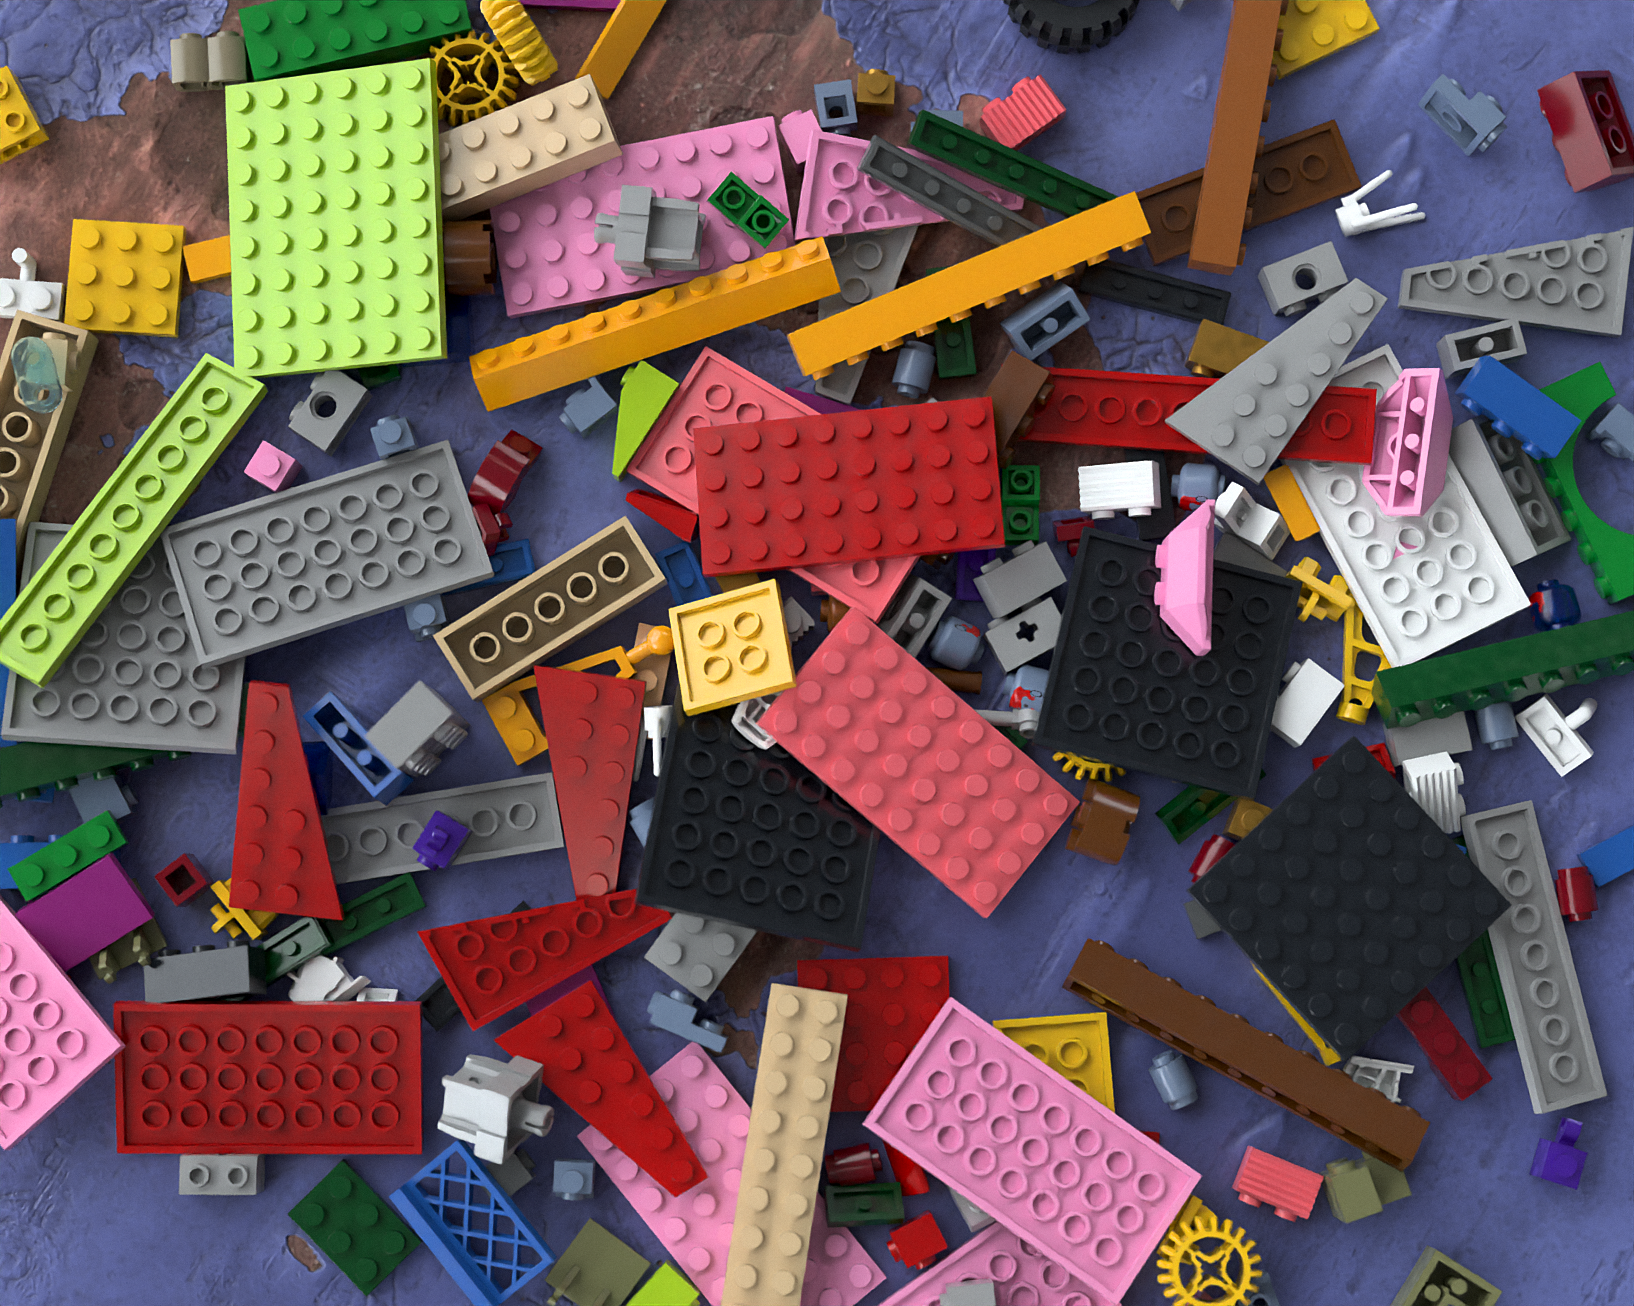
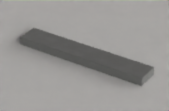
[856,135,1043,247]

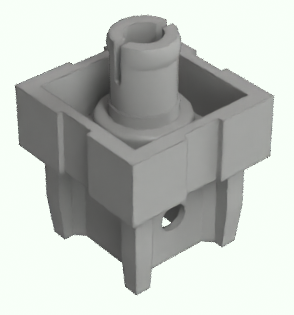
[594,185,706,278]
[438,1054,554,1164]

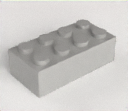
[364,681,470,778]
[644,913,757,1002]

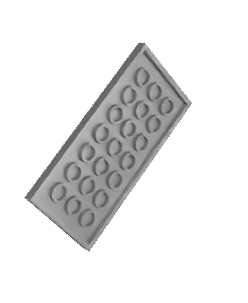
[160,439,494,669]

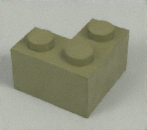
[1318,1151,1412,1223]
[1390,1245,1502,1306]

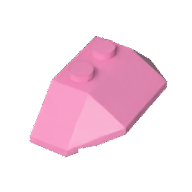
[1362,368,1453,517]
[1154,499,1215,656]

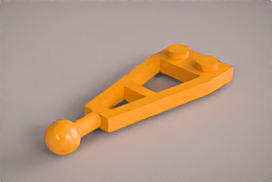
[482,625,674,766]

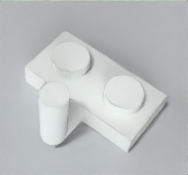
[0,248,66,322]
[1515,693,1597,777]

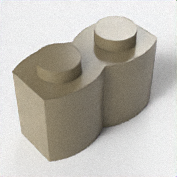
[170,31,250,92]

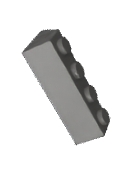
[1449,415,1572,567]

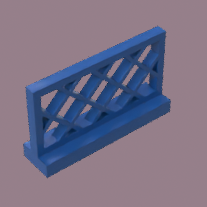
[389,1139,558,1306]

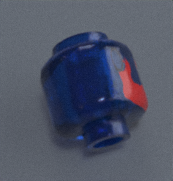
[1528,579,1582,632]

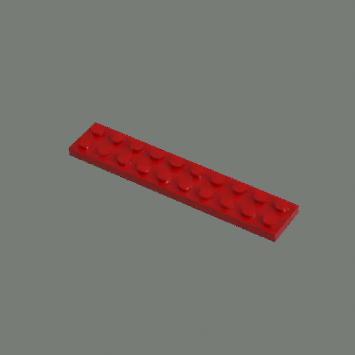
[1001,364,1377,466]

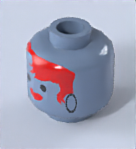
[1171,463,1226,511]
[926,616,985,671]
[1002,664,1048,712]

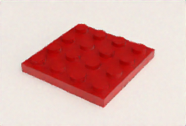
[797,956,950,1112]

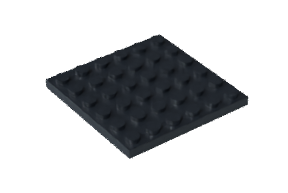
[1031,526,1302,801]
[634,683,881,952]
[1186,736,1512,1062]

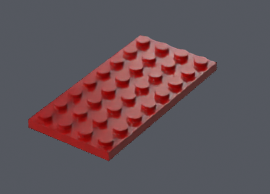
[693,396,1006,578]
[113,1001,424,1154]

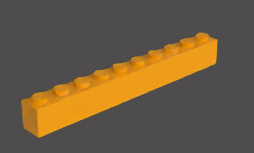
[786,191,1151,380]
[469,236,841,412]

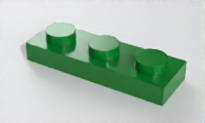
[8,810,129,902]

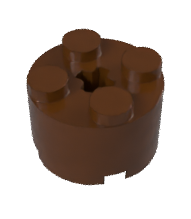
[442,220,497,296]
[1065,778,1140,866]

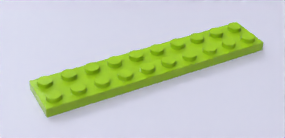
[0,353,269,689]

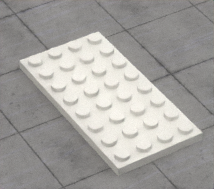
[1280,344,1531,668]

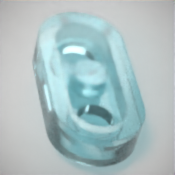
[11,337,63,413]

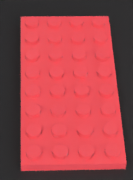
[626,346,920,624]
[755,607,1080,919]

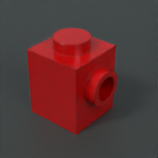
[886,1209,948,1270]

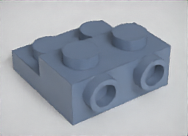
[1417,74,1507,157]
[647,989,729,1053]

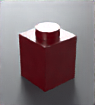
[154,853,215,907]

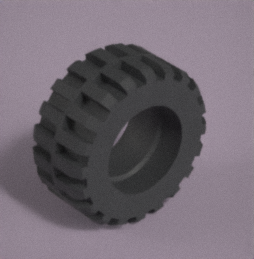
[1003,0,1140,54]

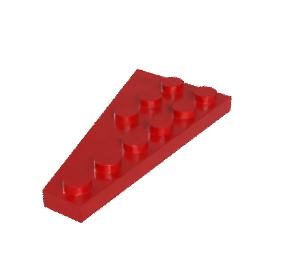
[533,665,647,900]
[228,680,345,920]
[417,888,672,1031]
[494,980,709,1198]

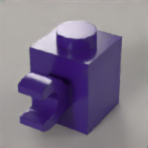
[412,810,473,872]
[1529,1117,1588,1190]

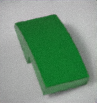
[707,172,789,249]
[1001,465,1040,545]

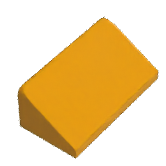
[1263,464,1320,542]

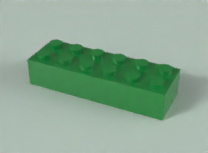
[238,0,473,82]

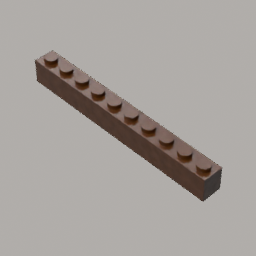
[1062,938,1430,1172]

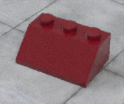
[1537,70,1634,193]

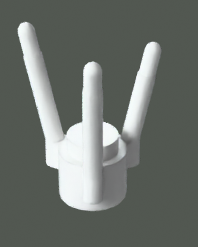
[1335,170,1425,237]
[633,705,672,782]

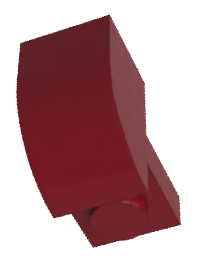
[468,429,543,516]

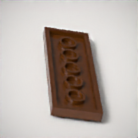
[1136,119,1362,266]

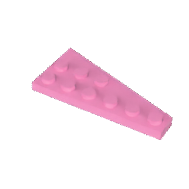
[794,130,1024,242]

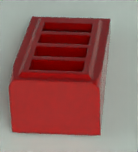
[625,488,700,543]

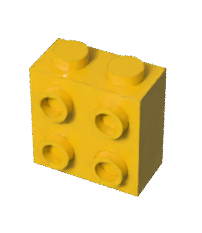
[0,66,49,164]

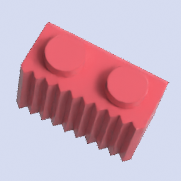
[979,74,1067,151]
[1232,1145,1324,1222]

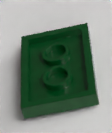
[288,1159,423,1296]

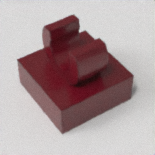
[472,503,513,556]
[1052,516,1095,557]

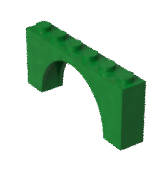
[1531,362,1634,605]

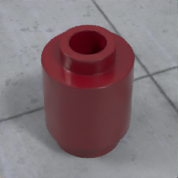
[1188,834,1235,883]
[1555,866,1599,922]
[825,1142,883,1186]

